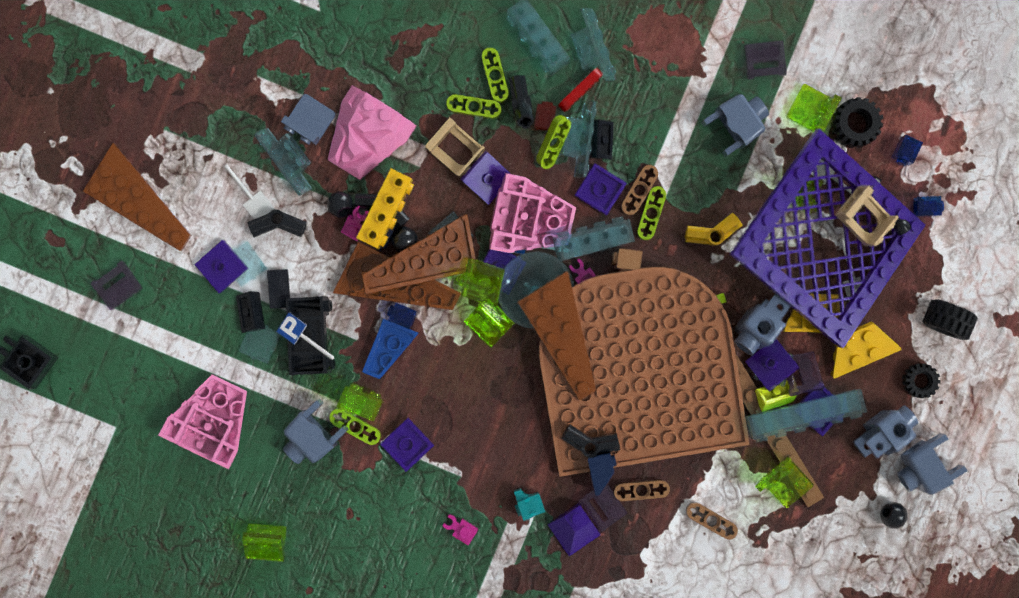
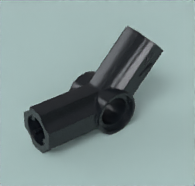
[509,75,534,129]
[355,194,410,230]
[247,210,308,238]
[561,424,620,458]

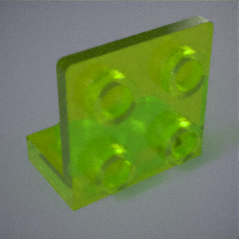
[786,84,842,132]
[755,456,814,508]

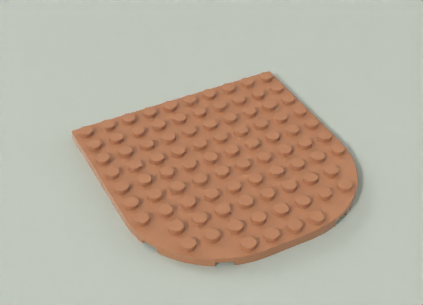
[539,267,750,477]

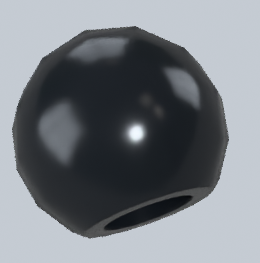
[327,191,353,218]
[391,226,418,252]
[880,502,908,529]

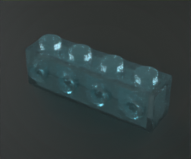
[506,0,570,76]
[553,216,635,261]

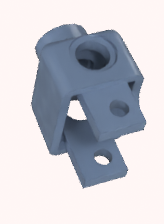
[701,94,769,157]
[734,294,791,356]
[283,399,349,464]
[853,406,919,458]
[897,433,968,495]

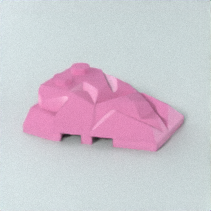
[327,86,416,180]
[489,173,576,253]
[158,375,247,469]

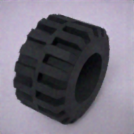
[830,97,884,148]
[922,299,978,340]

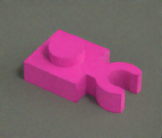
[341,205,369,241]
[569,259,596,283]
[443,514,479,545]

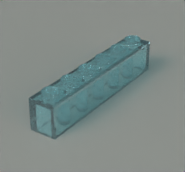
[745,389,867,442]

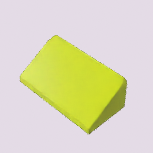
[755,380,797,412]

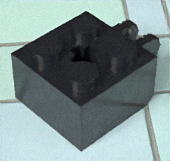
[0,335,59,389]

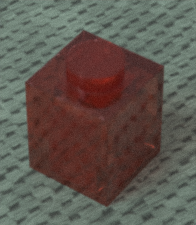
[534,101,557,131]

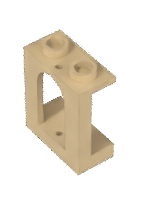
[425,118,485,178]
[835,185,899,246]

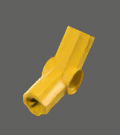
[685,213,743,246]

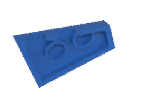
[362,319,419,379]

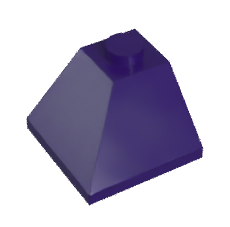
[547,503,601,556]

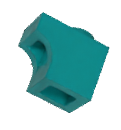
[514,488,545,521]

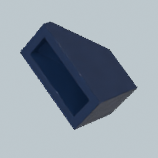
[587,452,617,496]

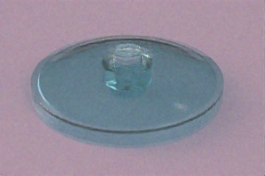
[497,252,574,329]

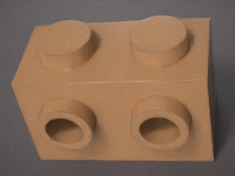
[611,248,643,272]

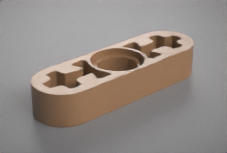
[621,165,658,216]
[614,480,670,501]
[686,502,738,540]

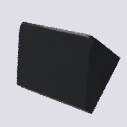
[589,120,614,160]
[267,269,290,309]
[236,291,265,333]

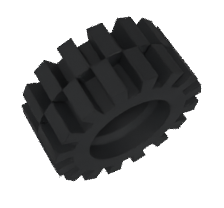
[902,363,941,398]

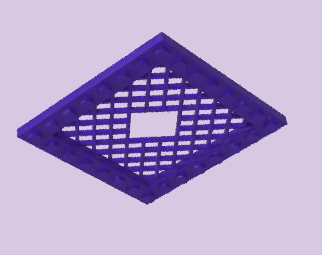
[730,129,925,348]

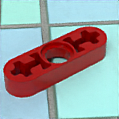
[558,67,604,113]

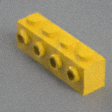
[356,168,414,249]

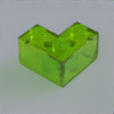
[336,383,384,422]

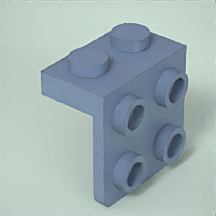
[281,94,336,145]

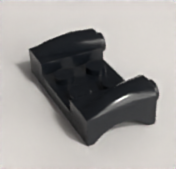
[286,296,335,375]

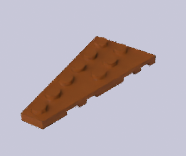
[83,143,192,252]
[361,214,478,294]
[333,242,461,310]
[518,270,596,400]

